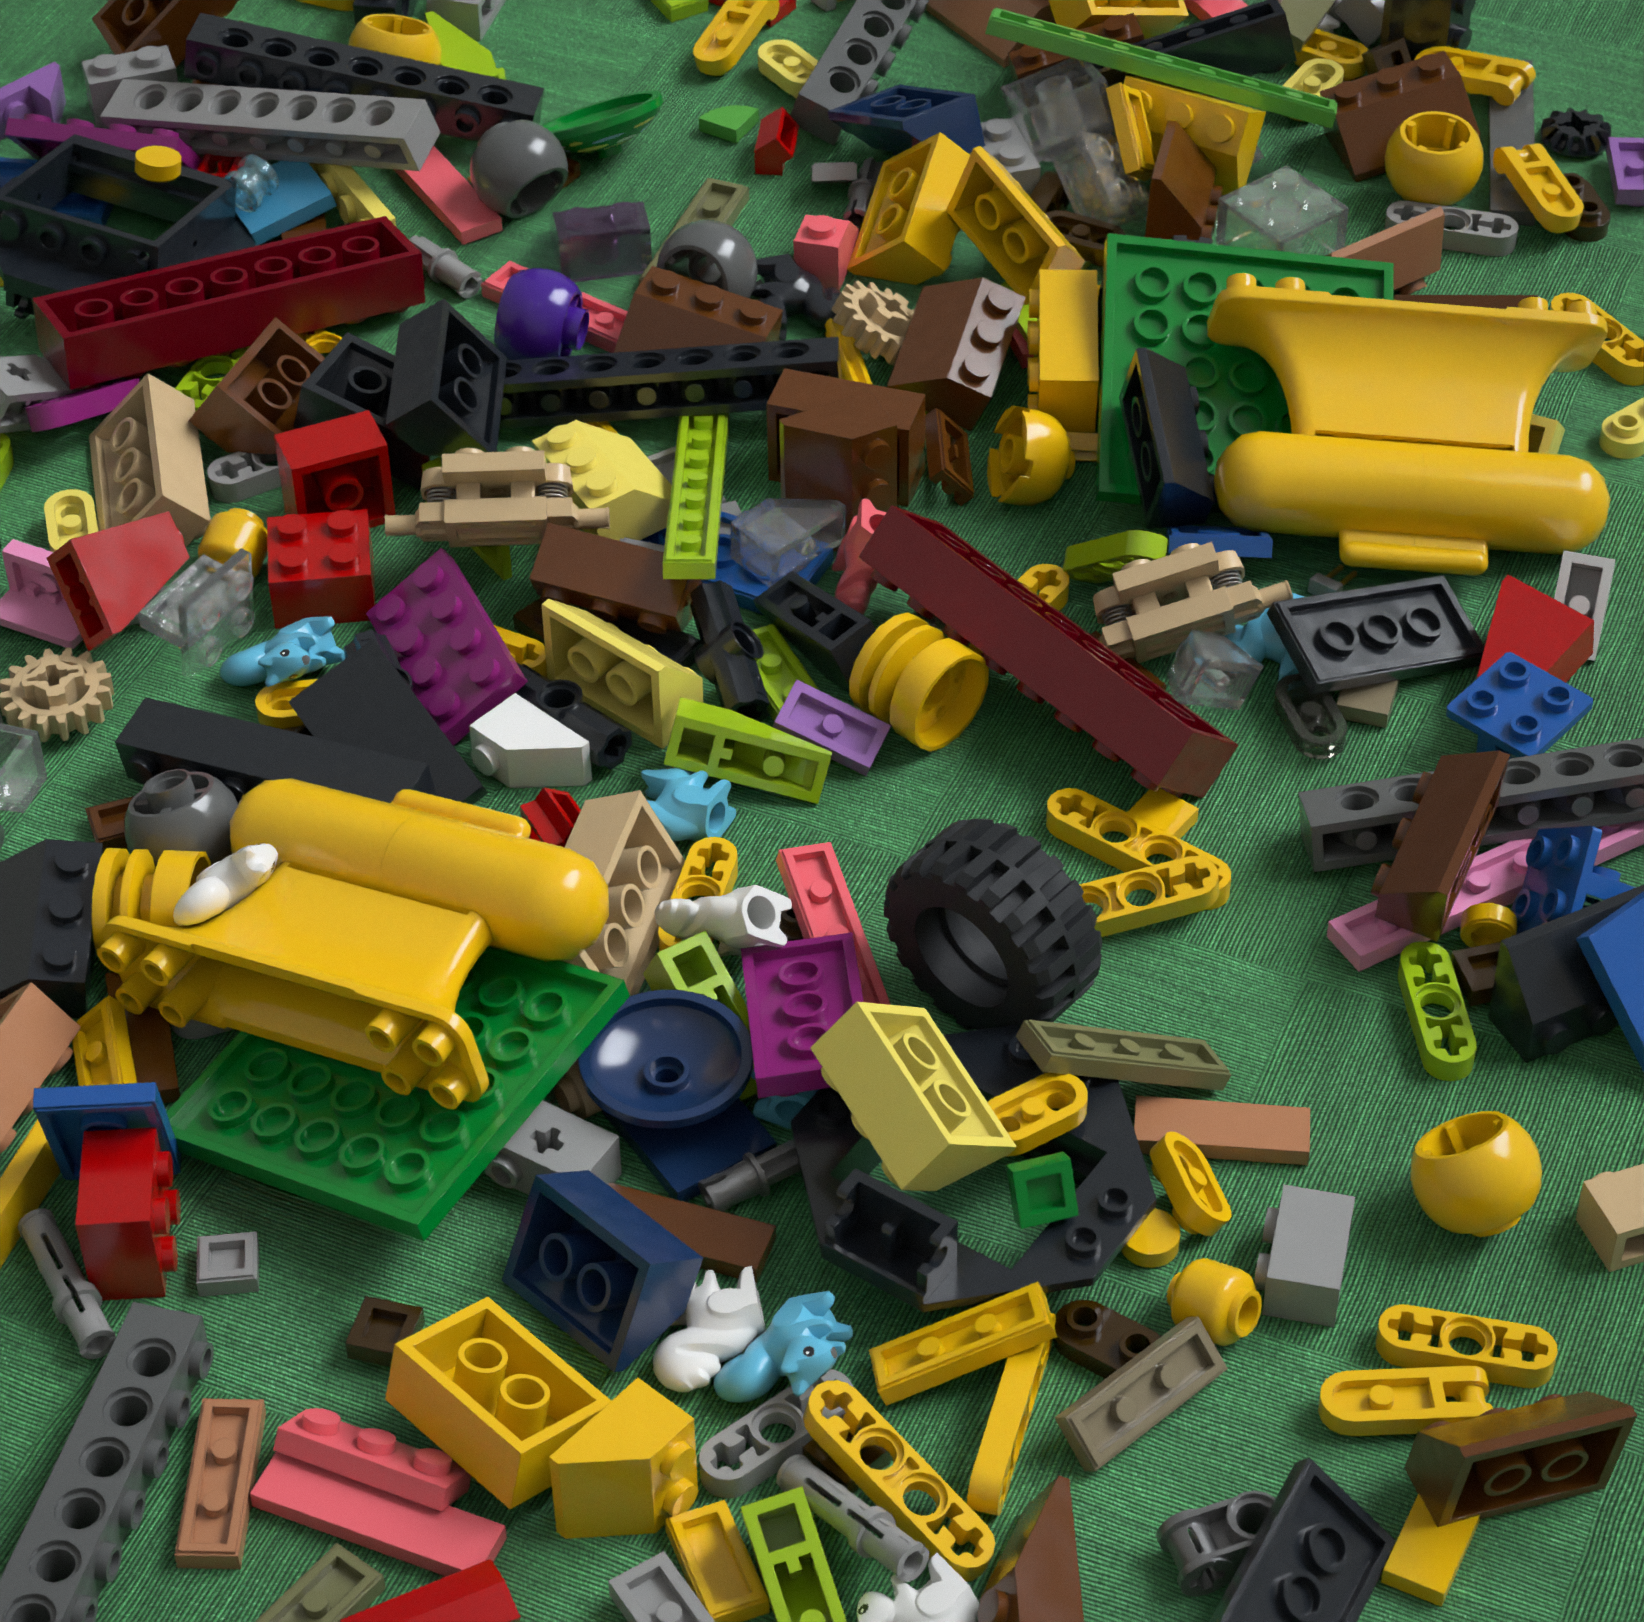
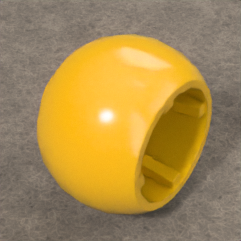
[348,14,441,65]
[1385,111,1484,206]
[1410,1111,1542,1237]

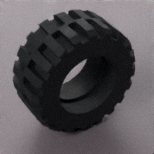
[884,819,1102,1030]

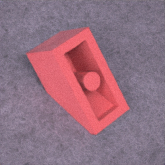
[793,214,860,291]

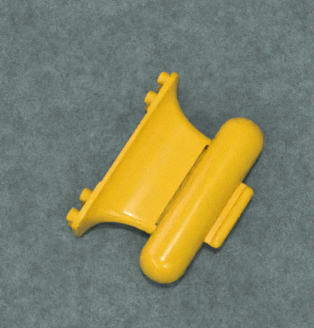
[1207,273,1610,576]
[97,778,609,1109]

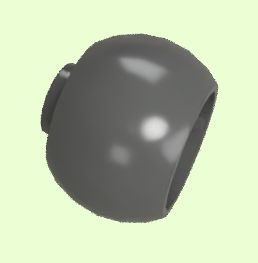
[470,120,568,218]
[657,220,758,298]
[124,769,239,869]

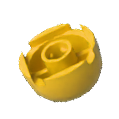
[987,405,1076,506]

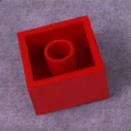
[274,410,396,528]
[267,509,376,629]
[75,1127,181,1301]

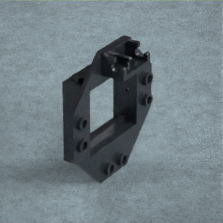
[0,134,256,319]
[791,1024,1156,1312]

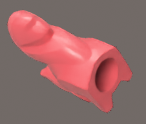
[831,499,886,615]

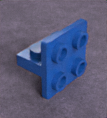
[1446,652,1593,759]
[1512,826,1636,934]

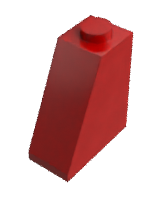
[46,511,190,652]
[1477,575,1594,683]

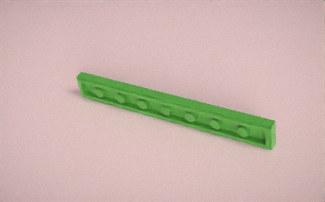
[985,8,1337,129]

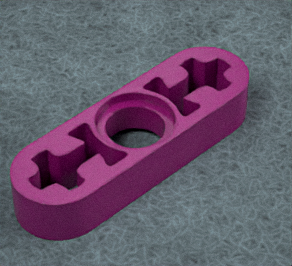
[25,377,140,432]

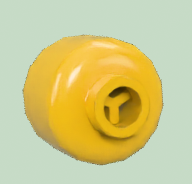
[198,508,268,585]
[1167,1258,1262,1346]

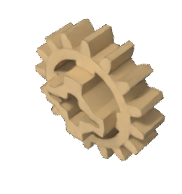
[831,281,914,365]
[0,647,114,742]

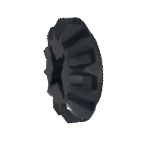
[1540,107,1612,157]

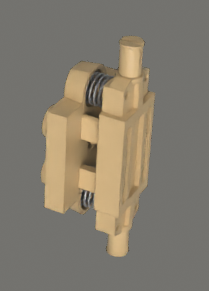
[385,446,610,547]
[1093,542,1293,663]

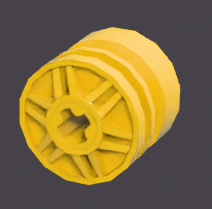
[849,612,989,752]
[91,848,211,956]

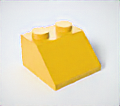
[549,1378,698,1539]

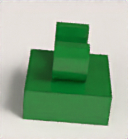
[1006,1152,1079,1229]

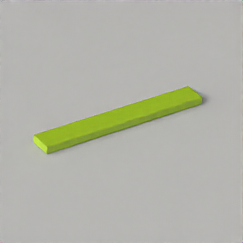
[663,413,730,579]

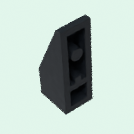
[753,571,876,693]

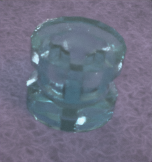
[224,154,279,213]

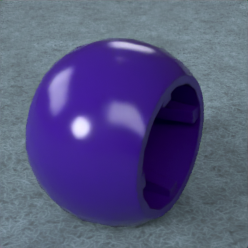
[494,268,590,360]

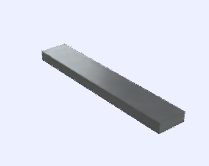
[1488,59,1535,226]

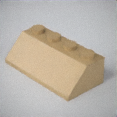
[89,373,210,547]
[561,790,685,996]

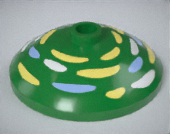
[541,90,663,159]

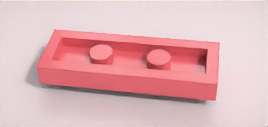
[273,1408,471,1511]

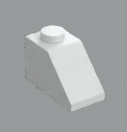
[1554,551,1615,661]
[469,693,592,788]

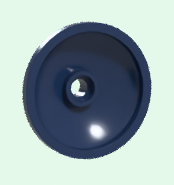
[578,990,753,1129]

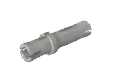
[18,1209,116,1359]
[777,1454,929,1582]

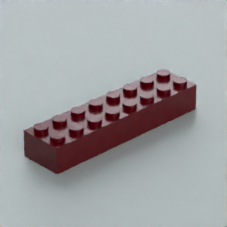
[32,216,425,390]
[859,505,1238,798]

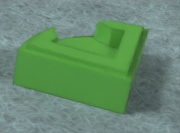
[699,105,759,143]

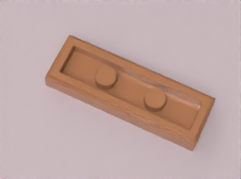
[1134,1095,1310,1165]
[175,1398,266,1569]

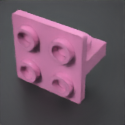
[0,539,83,649]

